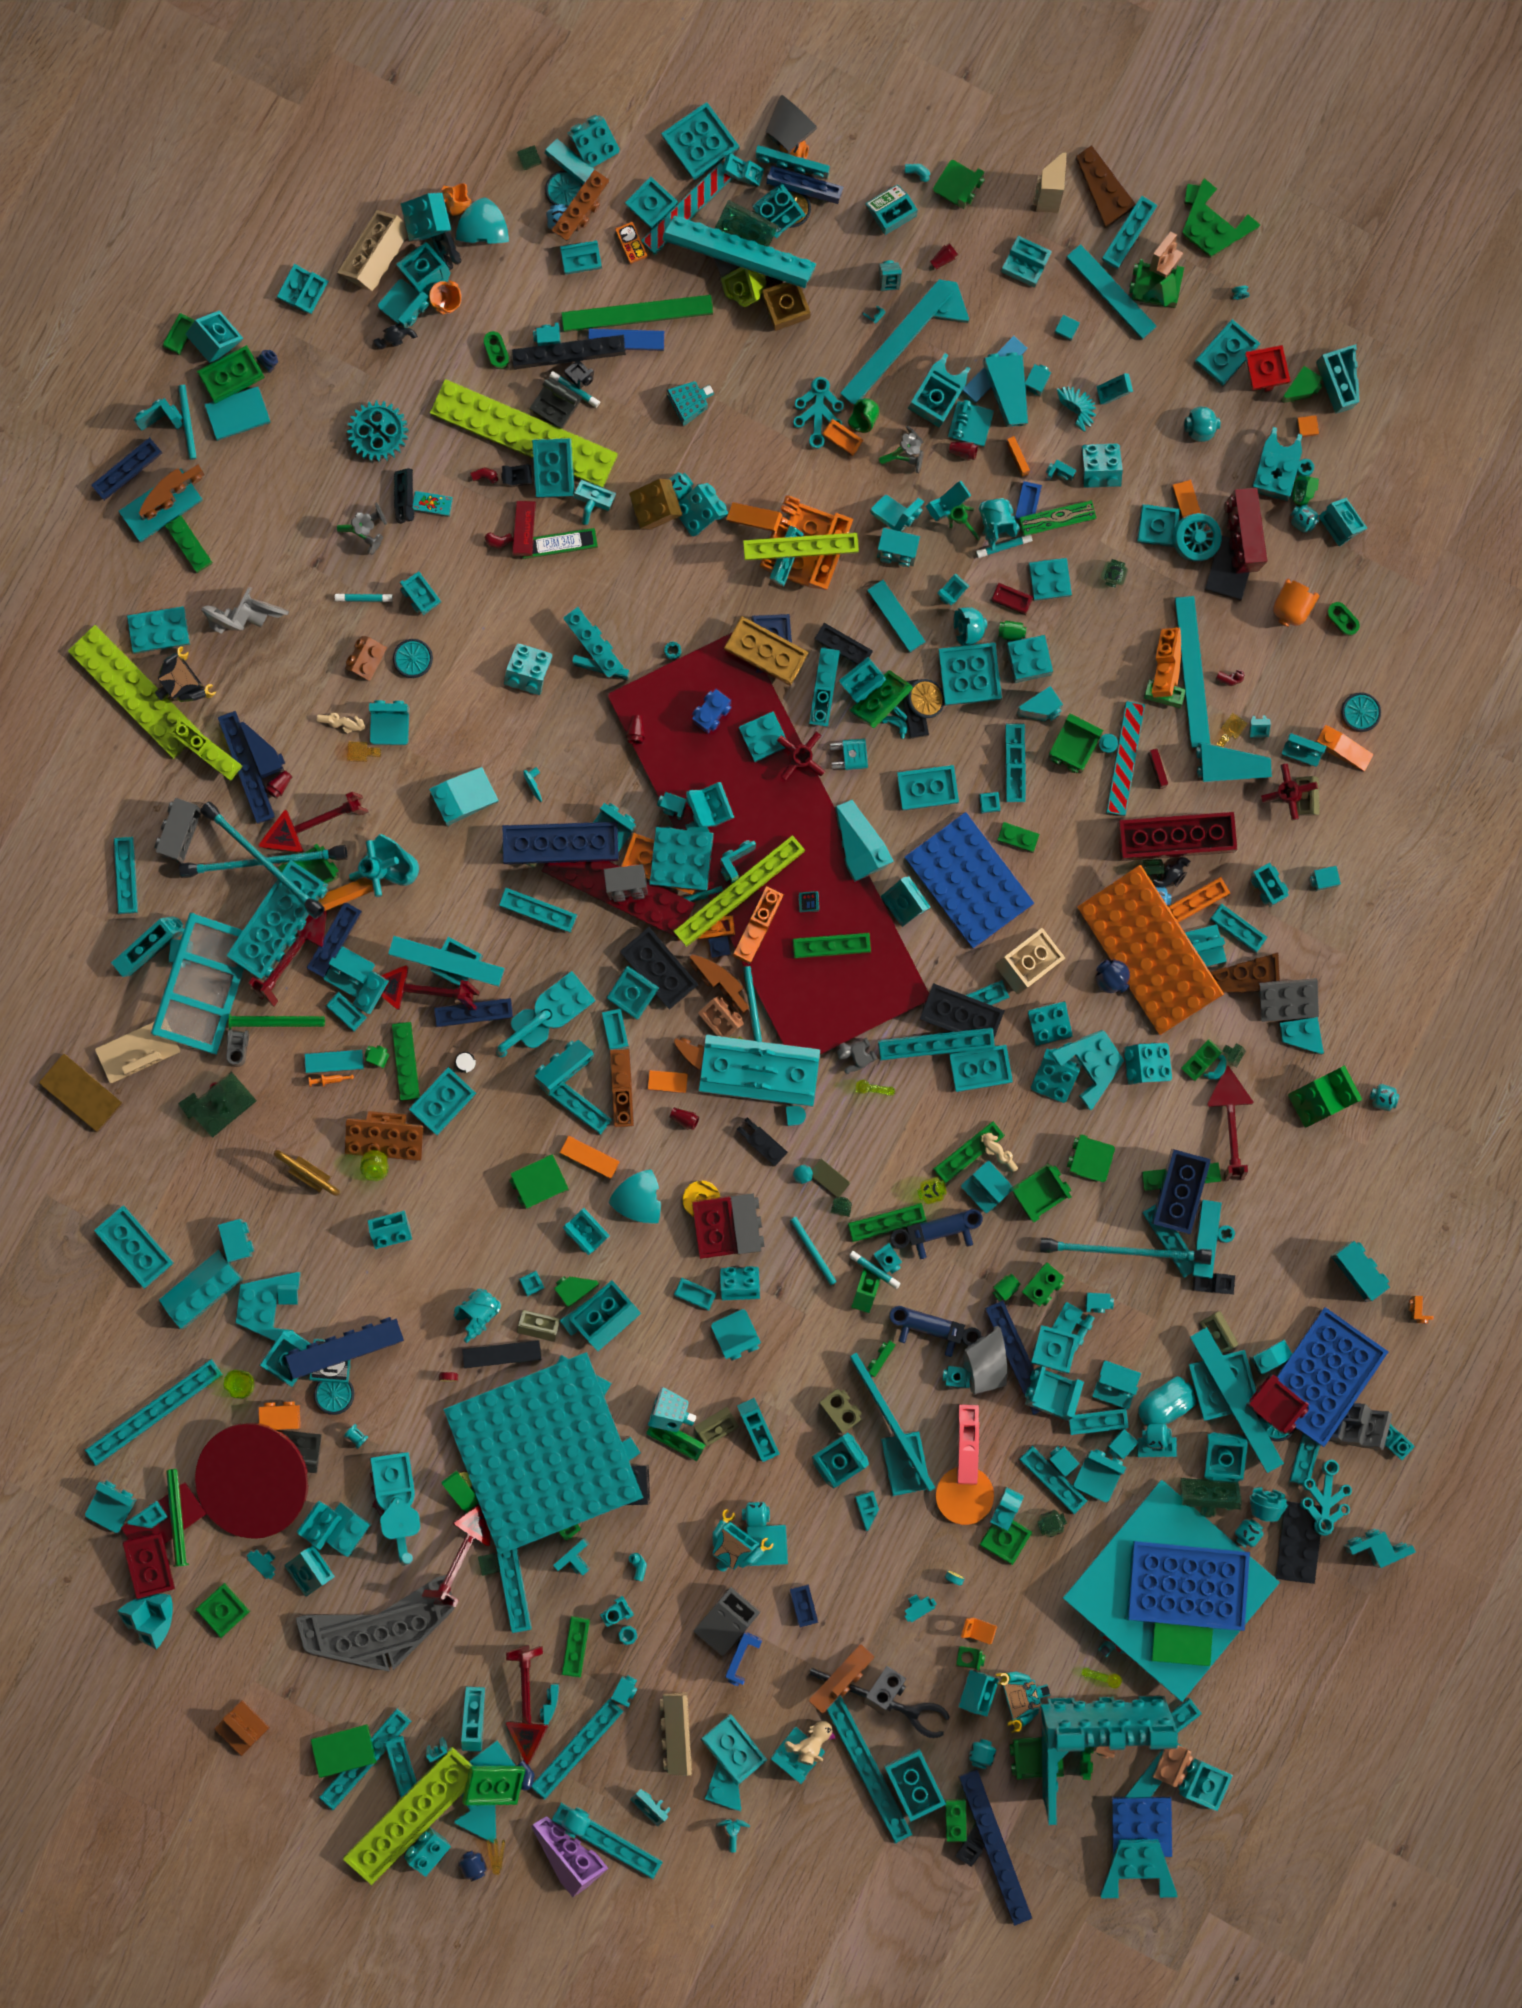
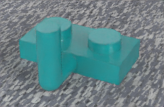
[574,480,616,525]

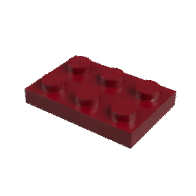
[692,1196,738,1259]
[123,1532,175,1599]

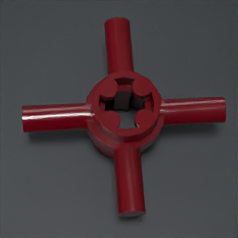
[776,731,825,780]
[1261,763,1318,821]

